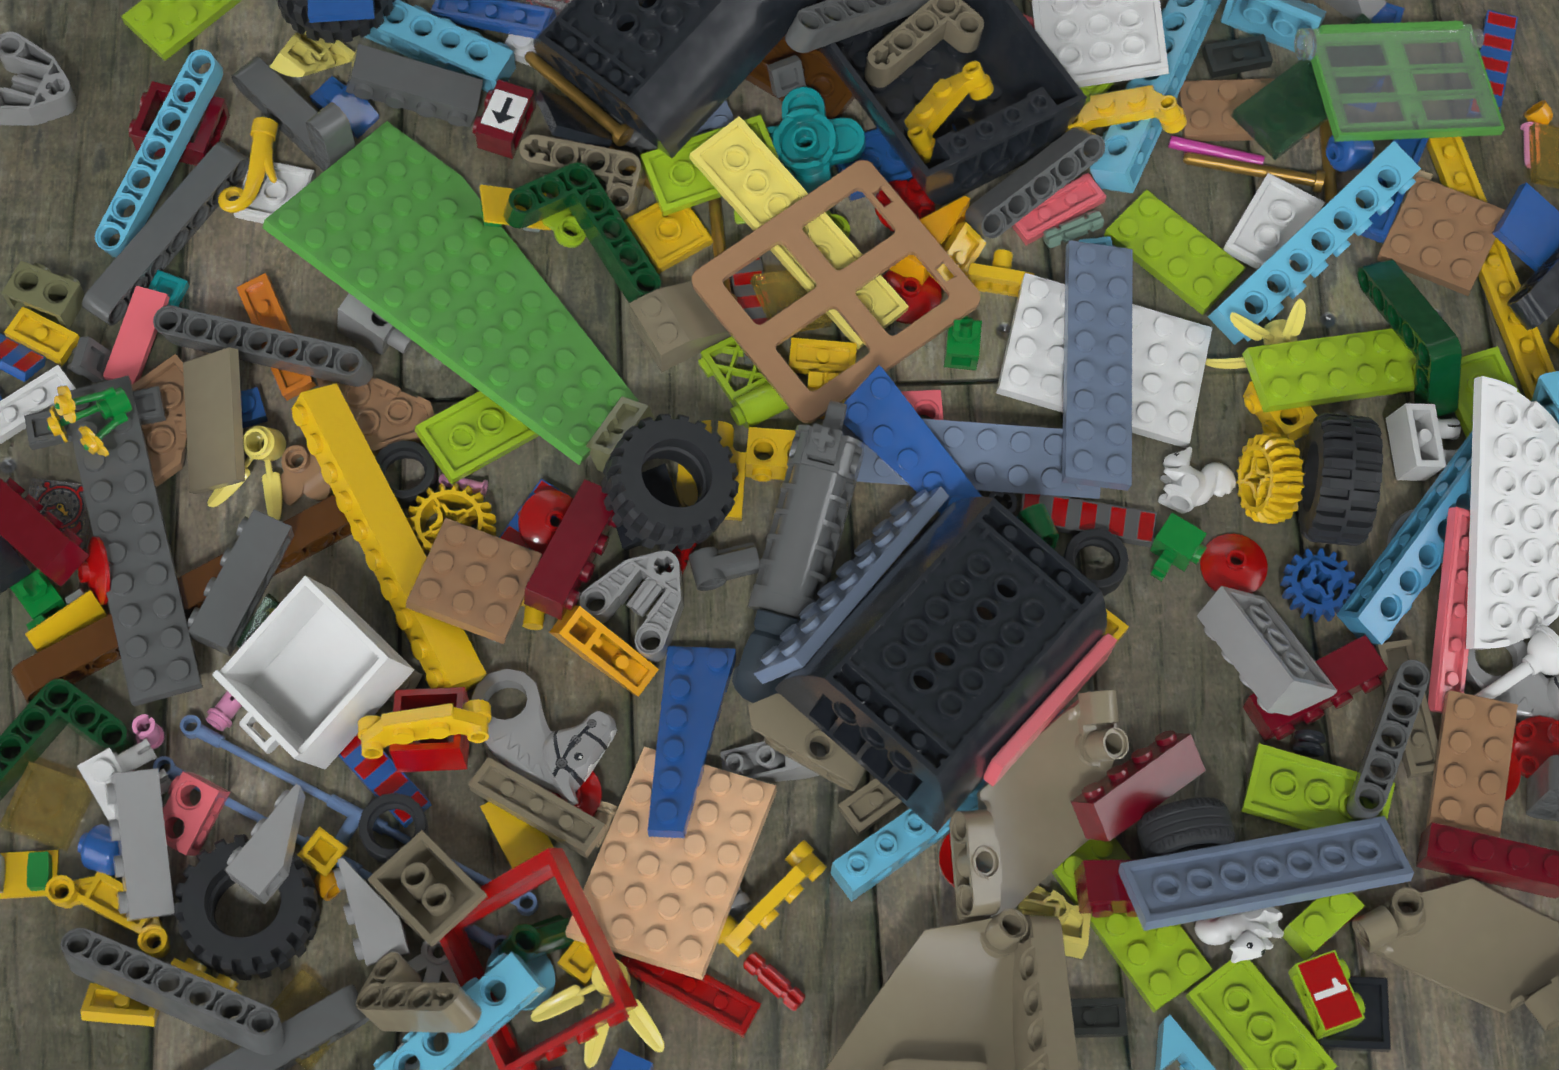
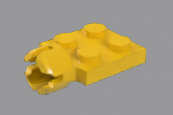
[676,420,746,521]

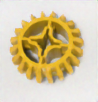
[1236,433,1305,524]
[406,482,497,557]

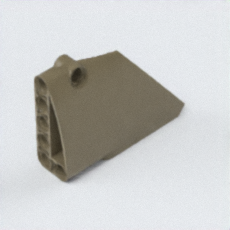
[825,908,1079,1070]

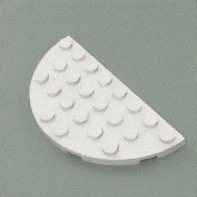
[1466,376,1559,650]

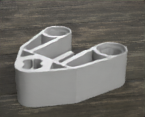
[0,31,77,126]
[579,551,684,663]

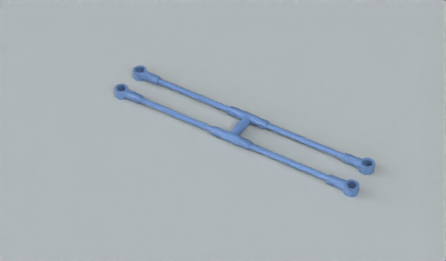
[153,715,538,952]

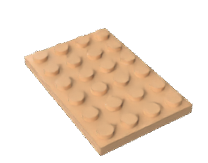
[565,747,777,980]

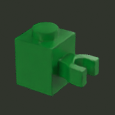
[944,316,982,371]
[1150,513,1207,582]
[10,569,66,619]

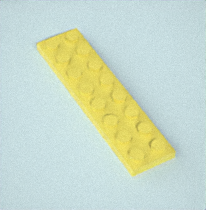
[689,116,909,350]

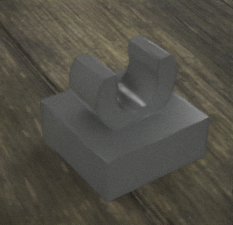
[767,55,806,98]
[67,336,112,382]

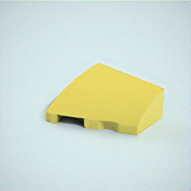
[270,32,355,77]
[1017,885,1091,959]

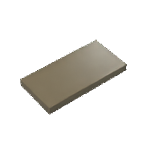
[183,347,245,494]

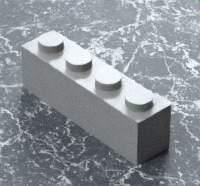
[105,768,174,921]

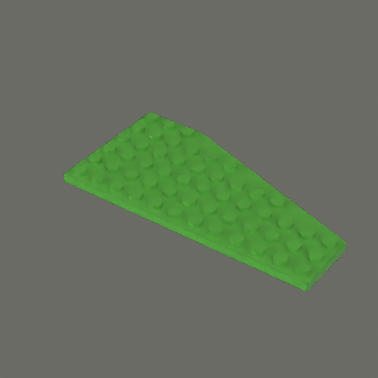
[263,121,638,465]

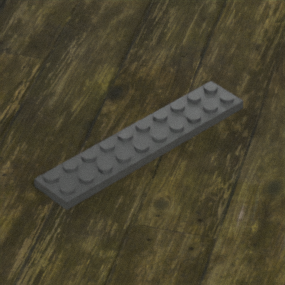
[69,376,203,707]

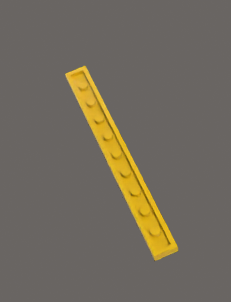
[1426,137,1555,401]

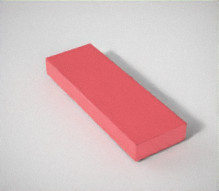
[1012,172,1106,246]
[103,286,170,384]

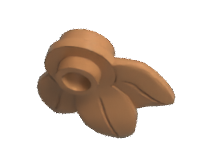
[280,444,331,506]

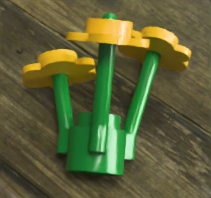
[47,386,132,457]

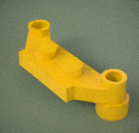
[904,61,994,164]
[1066,85,1187,133]
[358,699,492,759]
[717,840,827,958]
[45,871,170,958]

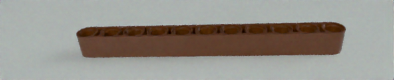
[11,495,352,703]

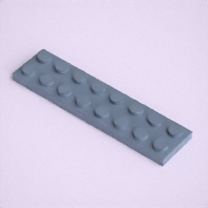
[1062,240,1133,491]
[842,419,1101,499]
[753,486,949,684]
[1118,816,1414,931]

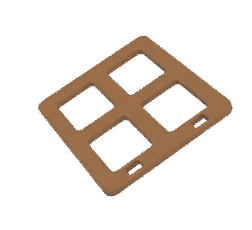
[692,160,980,423]

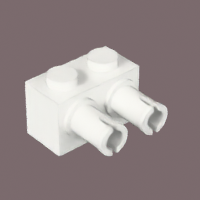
[1386,403,1461,481]
[77,738,172,821]

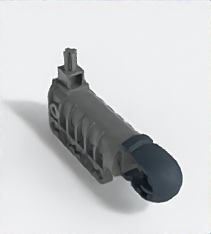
[732,400,864,703]

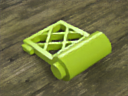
[698,336,795,429]

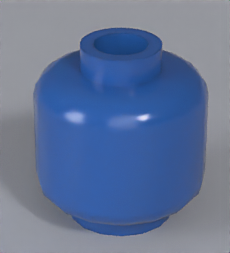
[1326,135,1375,172]
[78,824,119,876]

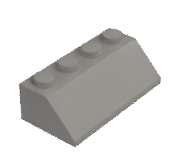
[1197,586,1337,716]

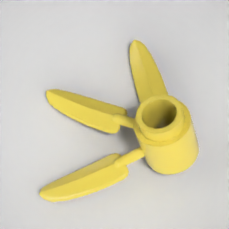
[1205,298,1306,369]
[207,426,286,521]
[531,959,665,1068]

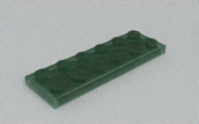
[1231,13,1407,160]

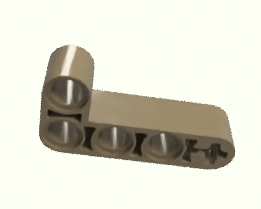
[864,0,984,88]
[519,135,646,220]
[356,952,481,1033]

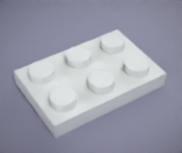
[1223,173,1325,269]

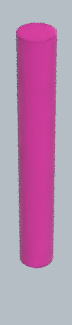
[1168,135,1265,165]

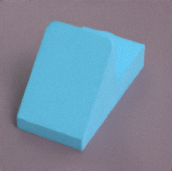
[1155,1015,1216,1070]

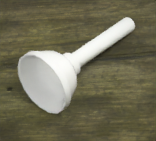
[1475,625,1559,699]

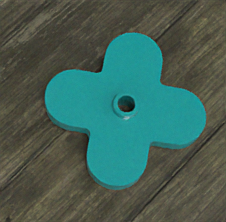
[766,87,866,194]

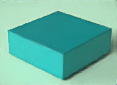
[148,270,190,307]

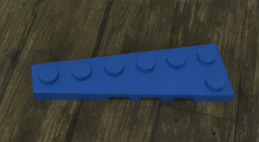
[843,365,982,514]
[647,646,736,838]

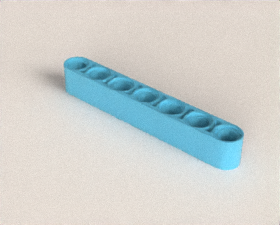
[95,49,223,258]

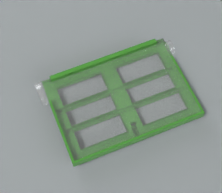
[1294,21,1505,142]

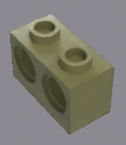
[2,261,85,329]
[586,396,655,472]

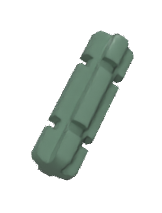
[1043,210,1104,248]

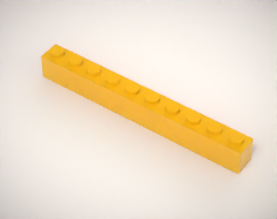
[291,383,487,691]

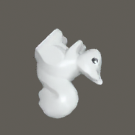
[1158,447,1236,514]
[1194,907,1284,963]

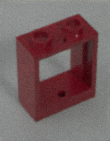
[129,81,230,166]

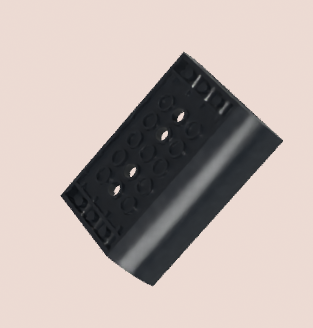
[533,0,817,158]
[813,0,1087,206]
[774,497,1107,833]

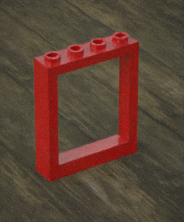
[439,848,638,1070]

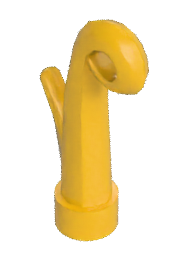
[218,117,279,213]

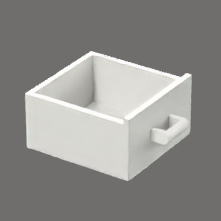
[212,576,414,769]

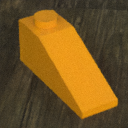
[889,196,970,285]
[549,605,659,697]

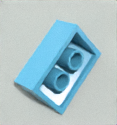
[1221,0,1327,57]

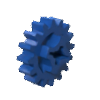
[1280,548,1357,622]

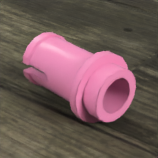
[206,691,242,731]
[132,714,164,750]

